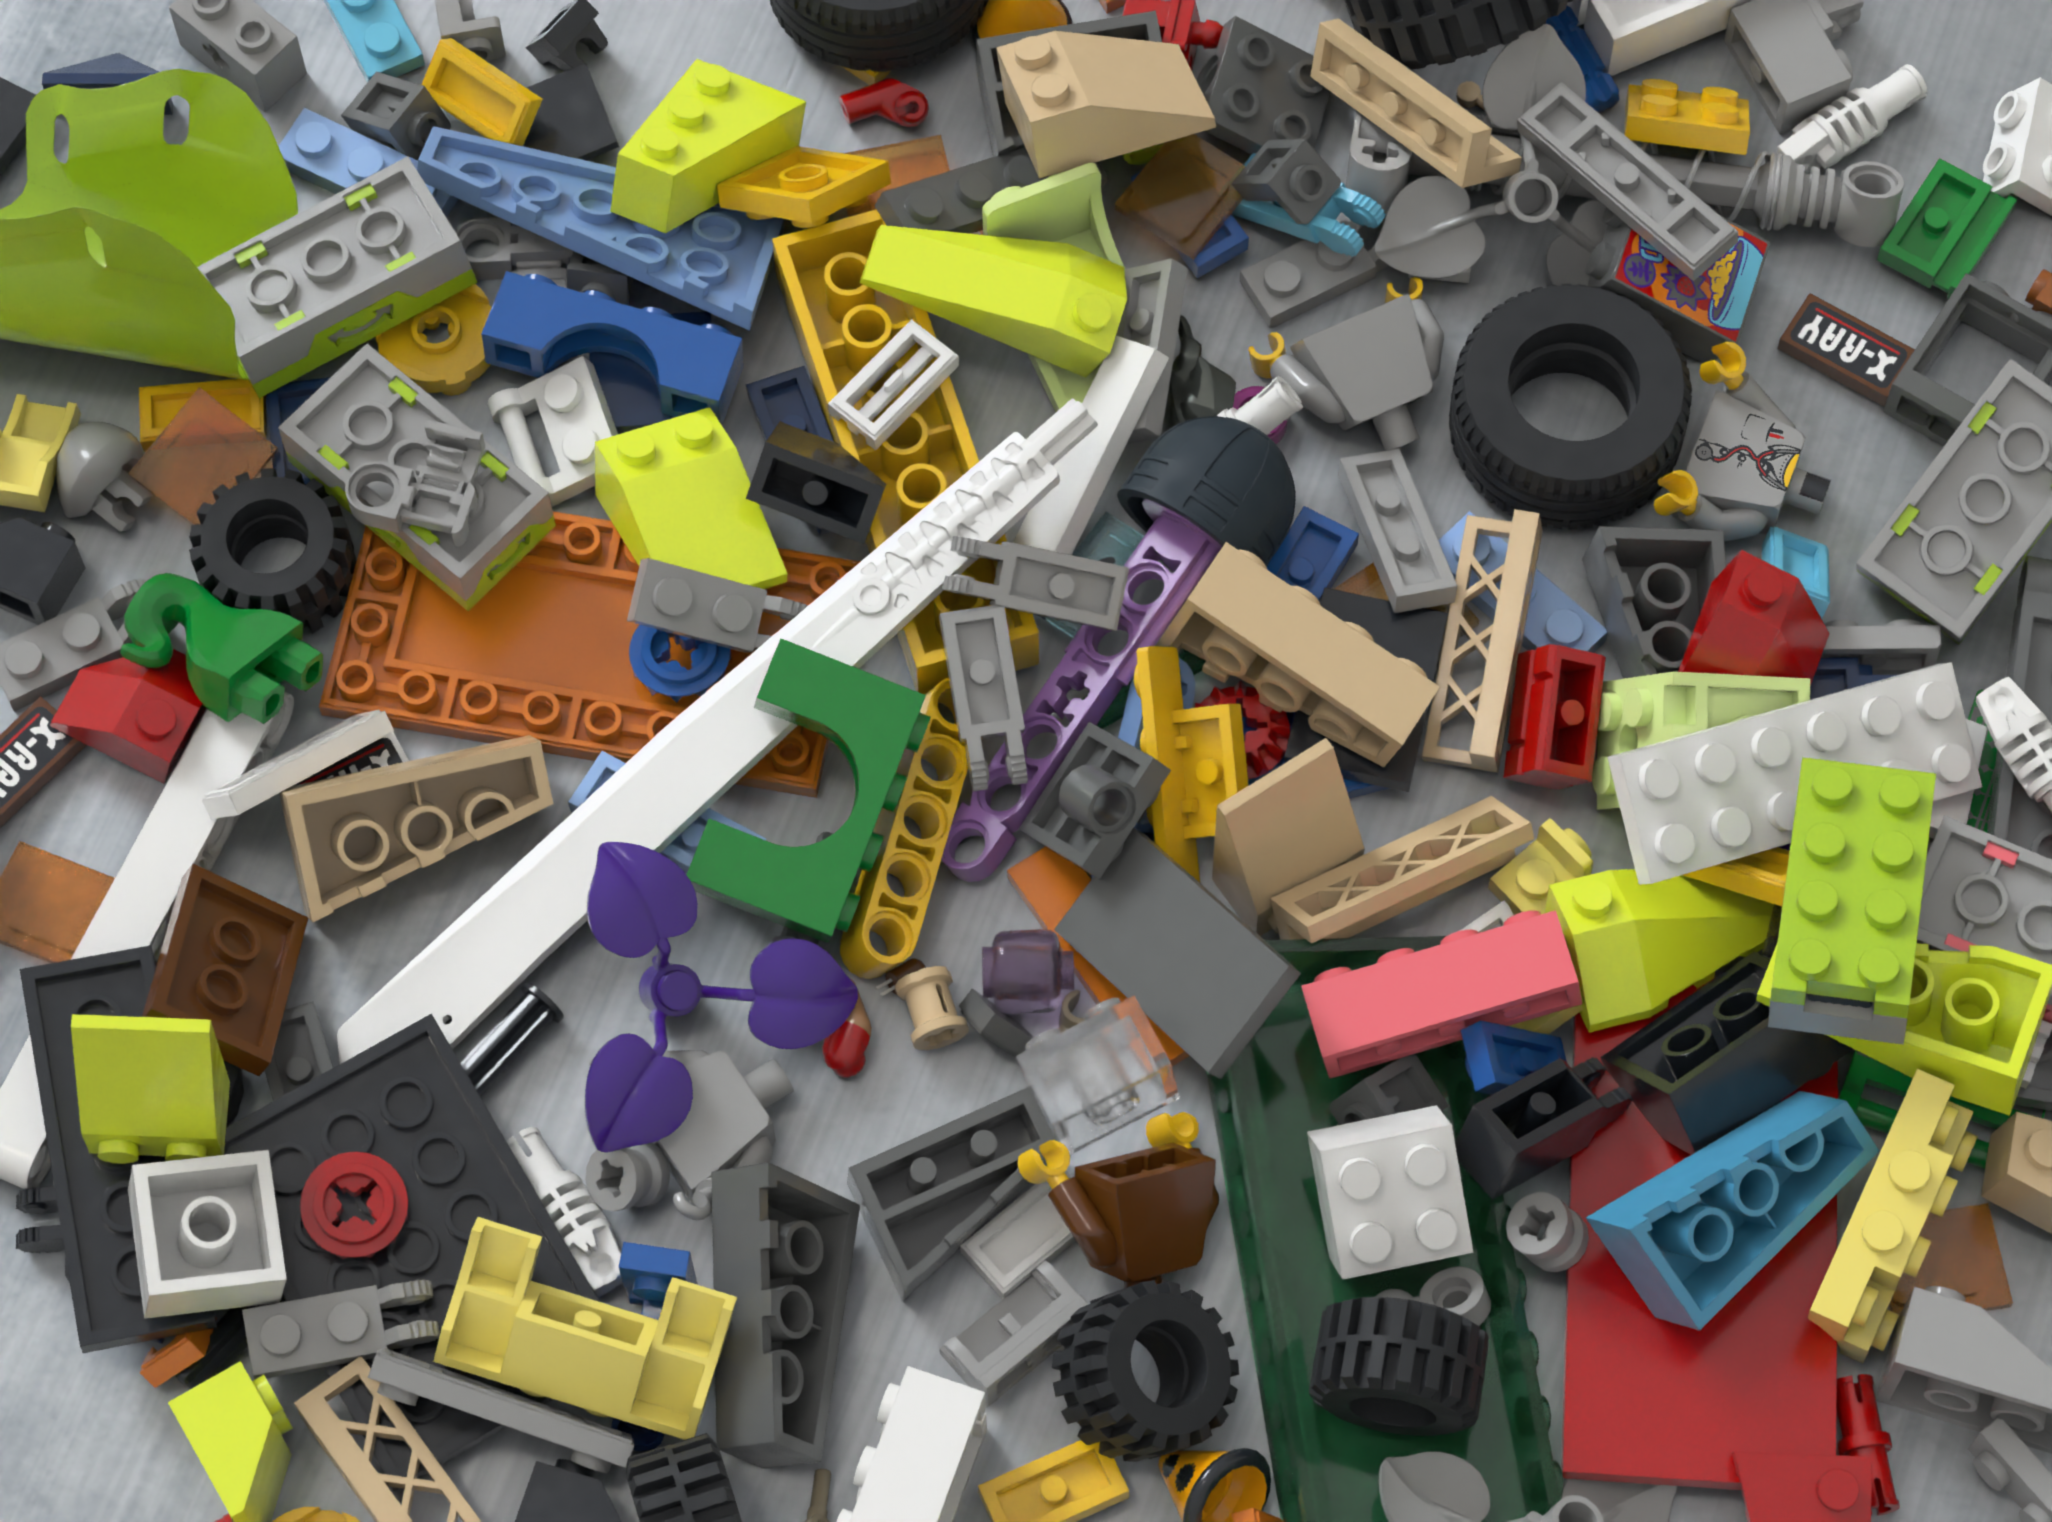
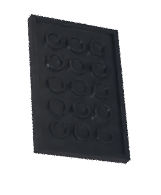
[224,1013,600,1491]

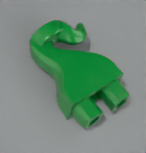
[121,573,323,724]

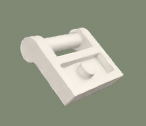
[487,356,618,507]

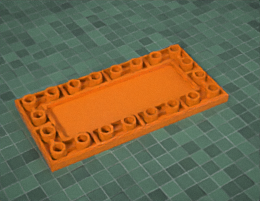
[319,511,861,798]

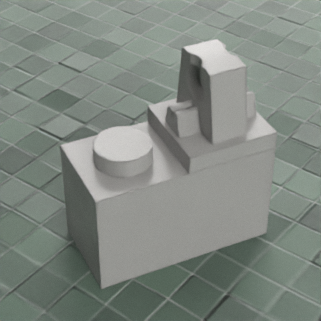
[1724,0,1864,135]

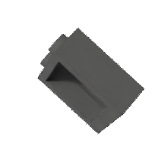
[1883,273,2052,446]

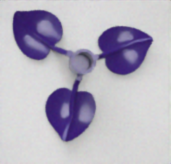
[585,842,858,1153]

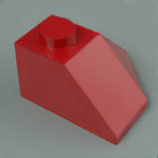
[1678,550,1830,685]
[50,649,206,784]

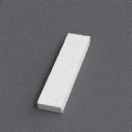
[1013,336,1169,555]

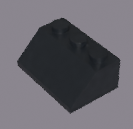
[1600,951,1853,1155]

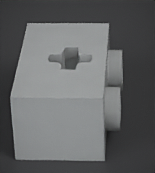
[169,0,307,112]

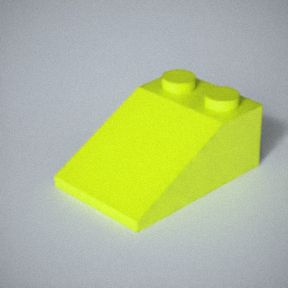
[595,407,788,589]
[71,1014,230,1164]

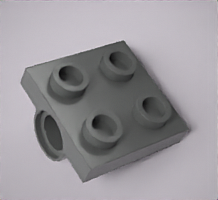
[1196,16,1331,154]
[1019,722,1171,880]

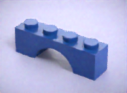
[481,271,744,425]

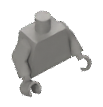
[589,1050,794,1221]

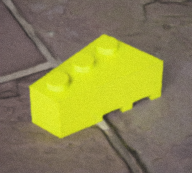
[610,59,806,234]

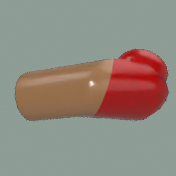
[822,978,872,1078]

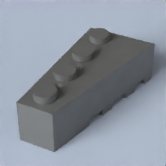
[1582,526,1726,679]
[711,1162,860,1468]

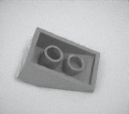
[1875,1286,2052,1454]

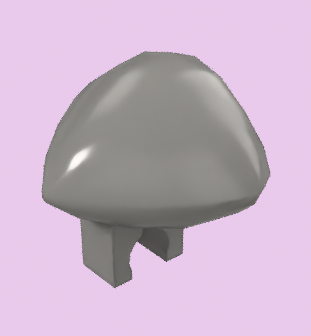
[56,422,153,532]

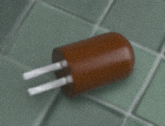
[875,958,926,997]

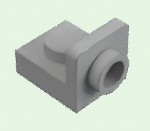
[435,0,506,62]

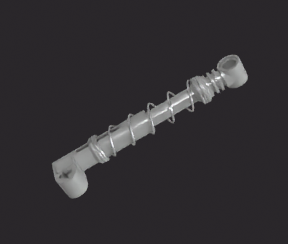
[1345,111,1904,247]

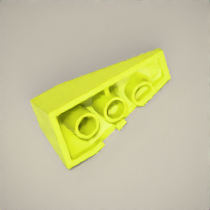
[1756,942,2052,1116]

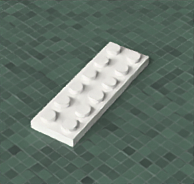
[1607,662,1982,885]

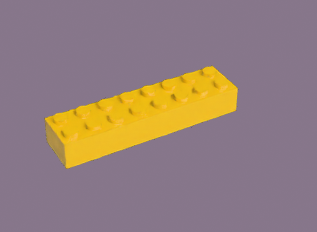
[772,209,1039,694]

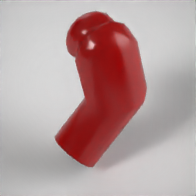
[839,78,929,127]

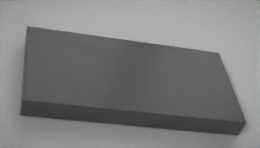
[1054,828,1301,1079]

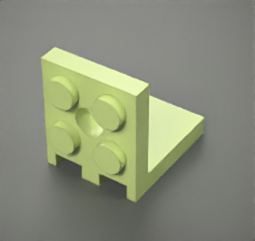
[1592,671,1810,811]

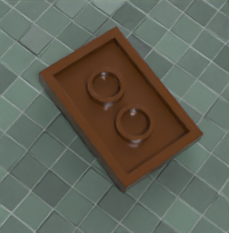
[142,863,308,1076]

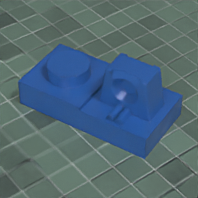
[618,1242,698,1320]

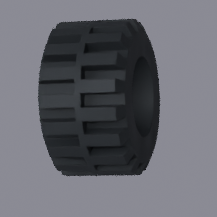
[189,468,357,634]
[1052,1280,1239,1462]
[1309,1297,1489,1436]
[625,1433,742,1522]

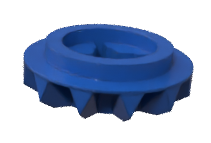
[629,625,732,703]

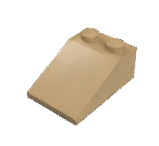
[996,31,1216,179]
[1212,738,1365,936]

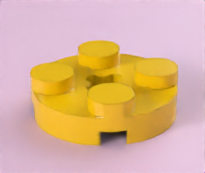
[376,284,492,396]

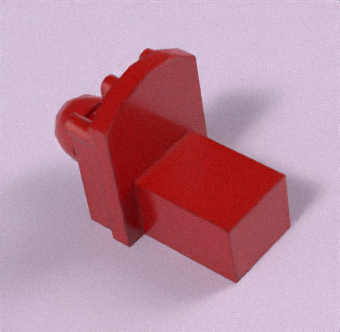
[1122,0,1223,73]

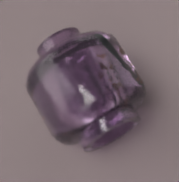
[982,929,1074,1014]

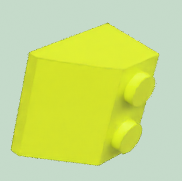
[168,1361,293,1522]

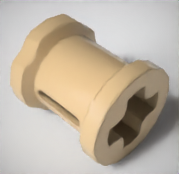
[895,966,969,1050]

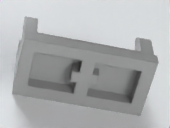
[940,1260,1089,1408]

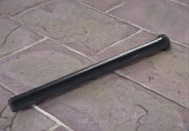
[175,982,564,1390]

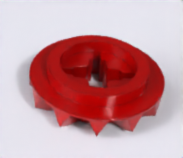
[1194,680,1290,779]
[300,1152,408,1259]

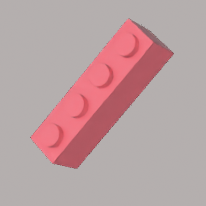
[1301,910,1583,1079]

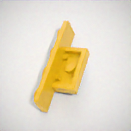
[1134,646,1249,883]

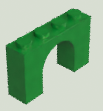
[686,638,931,943]

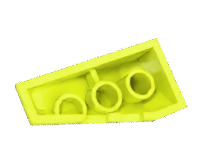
[859,225,1127,378]
[1545,869,1782,1033]

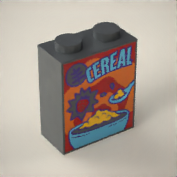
[1585,207,1771,363]

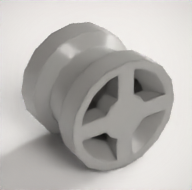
[585,1143,670,1212]
[1506,1192,1589,1272]

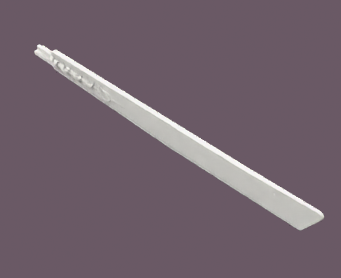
[337,398,1098,1064]

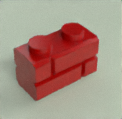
[1503,644,1606,790]

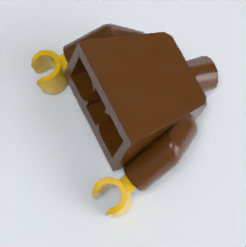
[1018,1112,1219,1288]

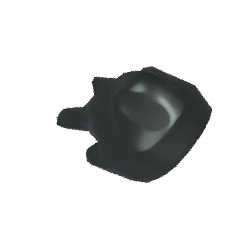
[1169,315,1236,426]

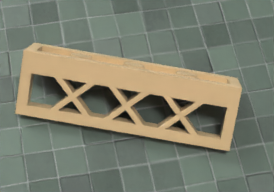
[1310,18,1522,188]
[1422,509,1543,773]
[1270,796,1534,962]
[294,1357,481,1522]

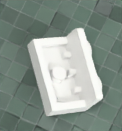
[1983,77,2052,216]

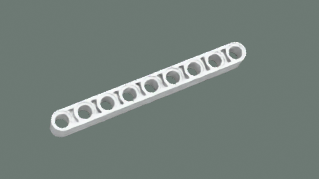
[0,692,294,1189]

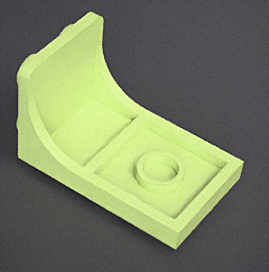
[982,163,1125,412]

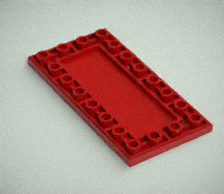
[1561,979,1838,1490]

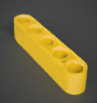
[840,678,968,979]

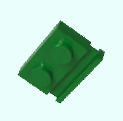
[1877,158,2017,299]

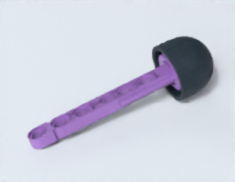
[941,416,1296,882]

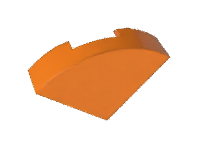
[139,1317,217,1388]

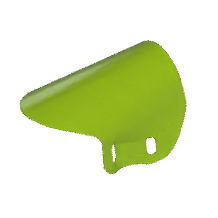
[0,69,298,380]

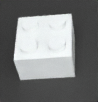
[1307,1105,1473,1280]
[128,1150,287,1319]

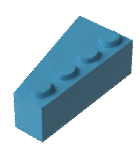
[1586,1091,1880,1330]

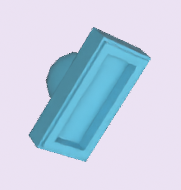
[1762,526,1830,619]

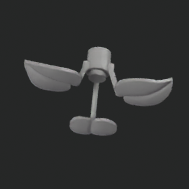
[1374,24,1608,287]
[1379,1452,1678,1522]

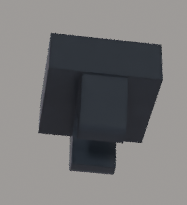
[525,0,608,72]

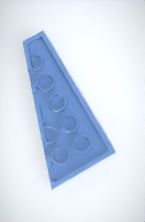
[417,126,786,331]

